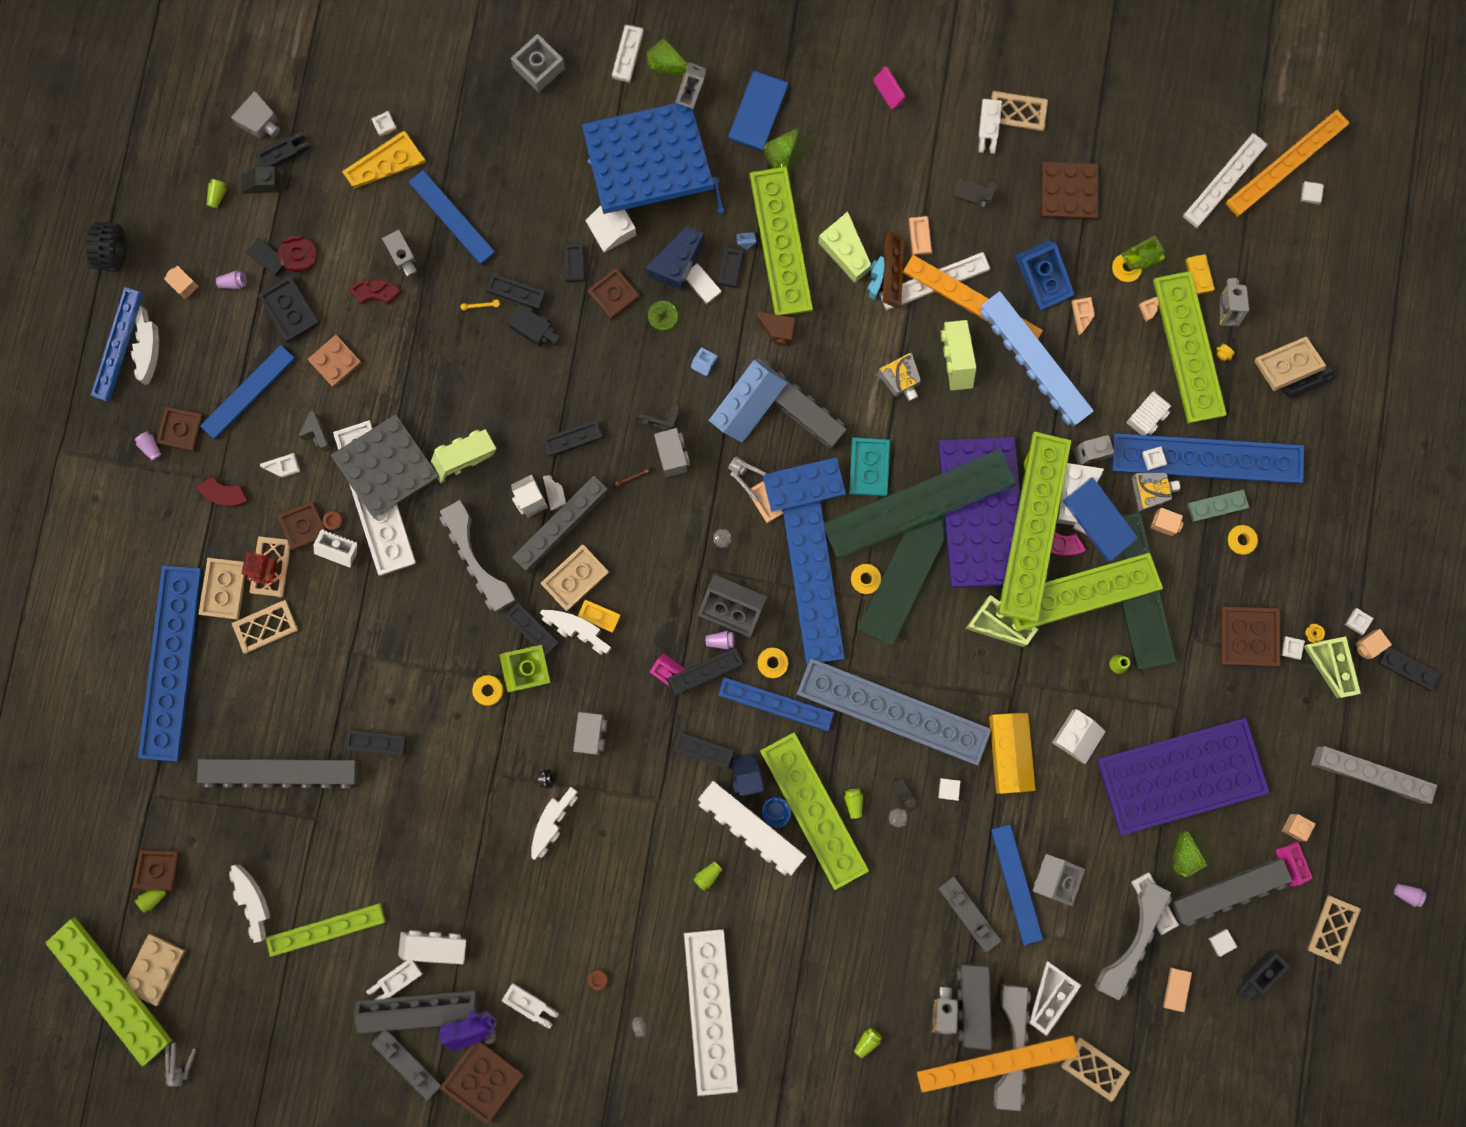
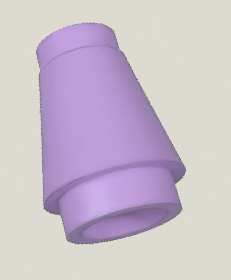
[216,270,246,289]
[135,431,162,461]
[706,631,734,650]
[1394,884,1426,907]

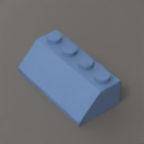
[709,359,788,443]

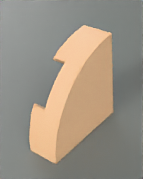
[1139,297,1159,322]

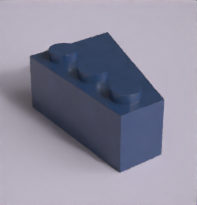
[645,226,705,290]
[732,753,764,796]

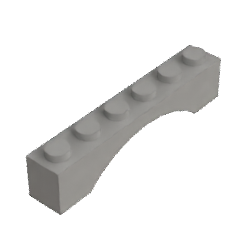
[440,500,517,613]
[1311,746,1437,804]
[1094,880,1171,1000]
[994,984,1030,1111]

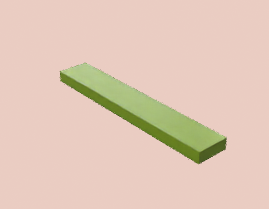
[265,903,386,957]

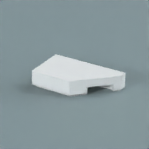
[260,453,301,478]
[543,475,566,510]

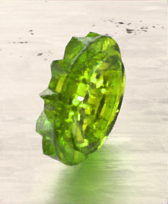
[648,301,678,331]

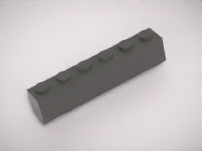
[758,358,846,450]
[512,476,609,573]
[1170,858,1292,926]
[354,991,479,1033]

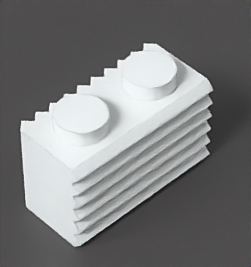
[1126,391,1171,435]
[314,530,357,567]

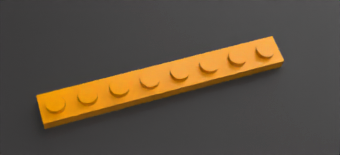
[1225,110,1349,217]
[903,255,1043,339]
[917,1036,1079,1092]

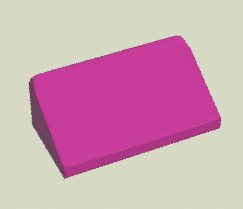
[874,66,905,110]
[650,653,686,686]
[1276,841,1313,887]

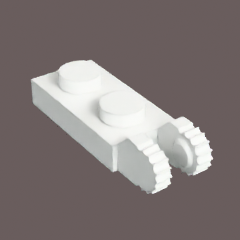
[978,99,1002,154]
[366,960,423,1000]
[502,983,559,1028]

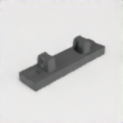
[938,876,1001,953]
[371,1030,442,1100]

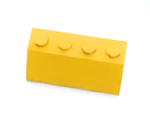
[989,713,1035,794]

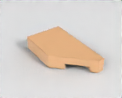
[1072,297,1095,335]

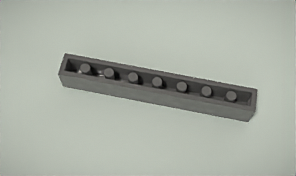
[197,759,359,788]

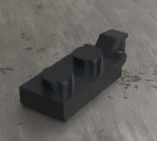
[1280,366,1334,399]

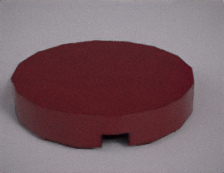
[278,235,316,272]

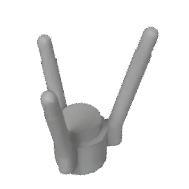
[728,456,767,501]
[165,1043,196,1086]

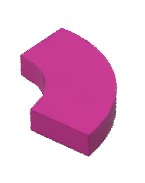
[1051,531,1086,556]

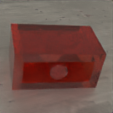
[241,552,278,585]

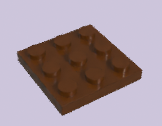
[1041,162,1098,220]
[1220,607,1280,667]
[440,1041,524,1125]

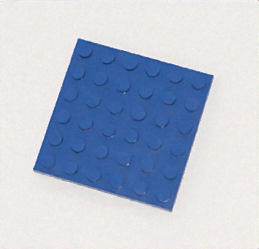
[582,103,714,214]

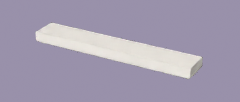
[1183,133,1268,228]
[879,252,990,311]

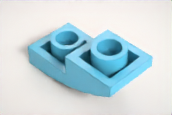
[867,256,884,300]

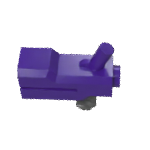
[440,1011,496,1052]

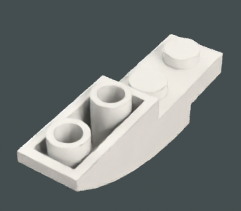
[131,305,159,385]
[540,610,612,655]
[531,787,578,860]
[230,865,271,943]

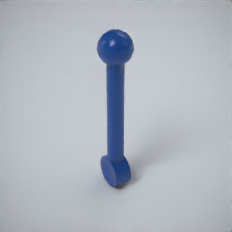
[712,177,725,214]

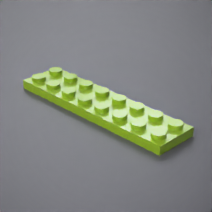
[750,167,813,316]
[1153,271,1226,424]
[1012,553,1163,632]
[760,733,869,890]
[46,917,172,1067]

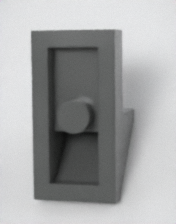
[299,411,331,452]

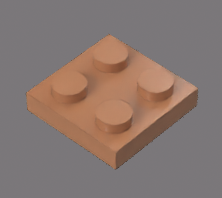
[308,335,362,388]

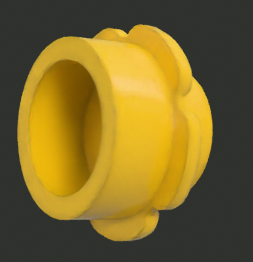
[1217,344,1234,361]
[1305,624,1325,643]

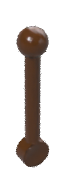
[614,468,652,487]

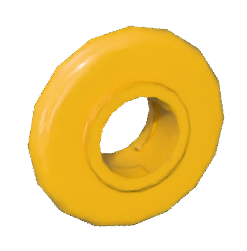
[1112,253,1142,282]
[1228,525,1258,555]
[851,564,881,594]
[757,648,788,678]
[472,675,503,706]

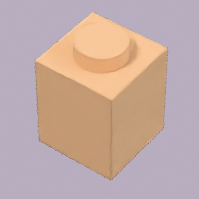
[164,266,199,299]
[1150,508,1183,536]
[1355,629,1392,659]
[1282,814,1315,841]

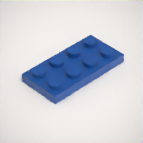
[762,457,846,513]

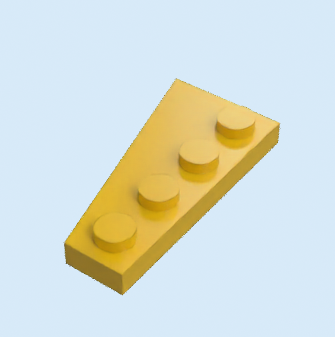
[342,131,426,189]

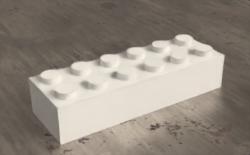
[698,781,806,875]

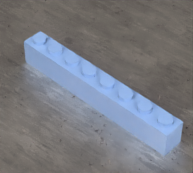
[979,291,1093,426]

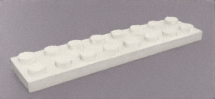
[333,420,416,576]
[684,929,738,1096]

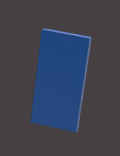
[728,71,788,152]
[1063,477,1138,562]

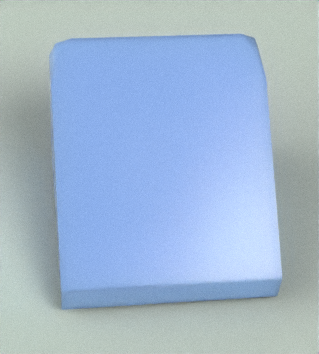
[691,347,718,376]

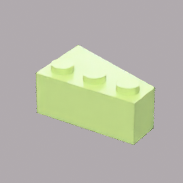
[818,212,871,283]
[941,320,976,391]
[430,429,496,484]
[965,595,1038,647]
[1304,637,1361,698]

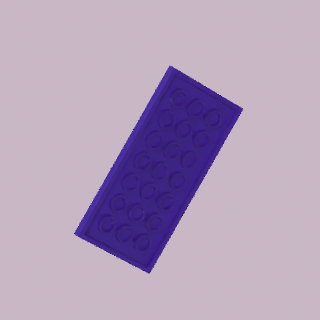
[938,437,1021,588]
[1097,718,1269,835]

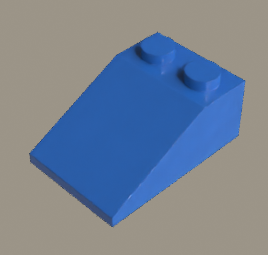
[1015,240,1075,310]

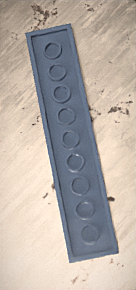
[796,658,992,766]

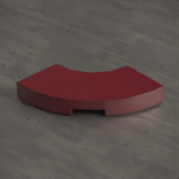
[348,280,402,305]
[196,477,249,507]

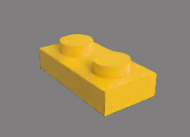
[1185,254,1215,295]
[578,600,621,633]

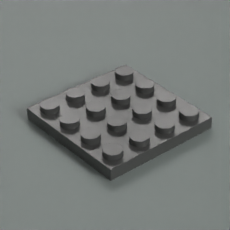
[331,414,439,519]

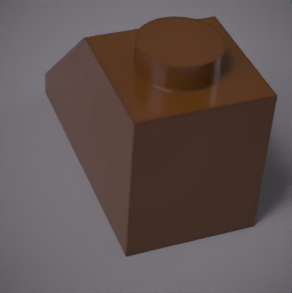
[757,312,795,346]

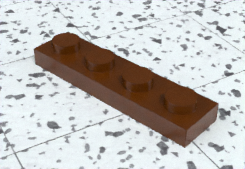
[883,232,904,308]

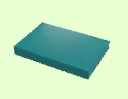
[849,438,890,497]

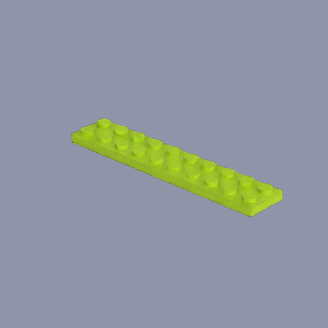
[998,432,1071,623]

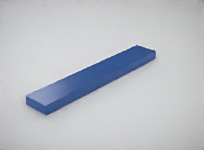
[409,170,495,265]
[91,287,144,402]
[201,345,295,440]
[718,677,834,731]
[991,824,1043,945]

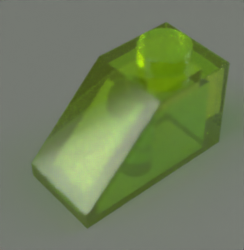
[647,38,688,74]
[763,129,798,169]
[1121,235,1164,270]
[1172,830,1207,877]

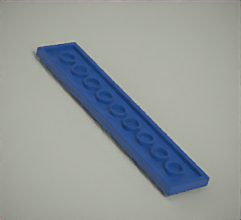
[1111,433,1304,484]
[783,501,845,665]
[138,565,202,762]

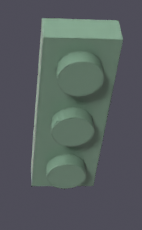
[1187,490,1249,522]

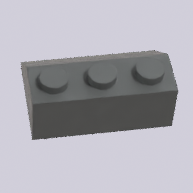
[698,574,767,637]

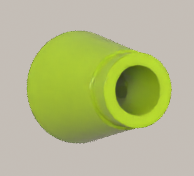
[206,179,227,209]
[1110,655,1130,674]
[844,789,863,819]
[693,862,722,891]
[135,891,167,913]
[854,1027,882,1058]

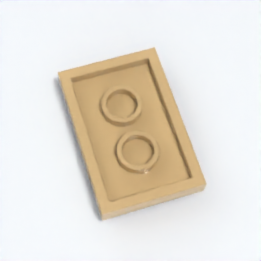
[1255,336,1326,391]
[541,544,609,611]
[198,558,248,620]
[125,934,186,1006]

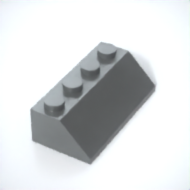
[956,963,991,1049]

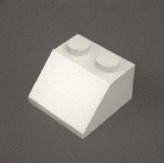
[586,206,636,253]
[1052,709,1106,764]

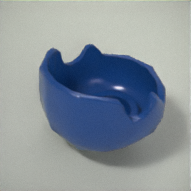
[762,797,791,828]

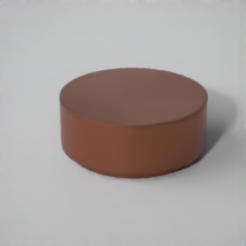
[323,511,343,531]
[588,969,608,990]

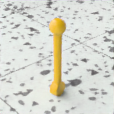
[460,300,500,311]

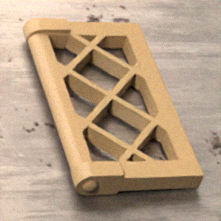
[991,91,1048,131]
[249,536,291,598]
[232,600,298,654]
[1307,895,1361,964]
[1061,1037,1130,1102]

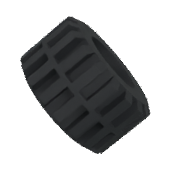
[86,222,126,272]

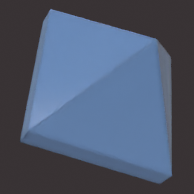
[736,232,756,250]

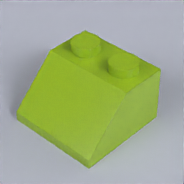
[499,645,550,692]

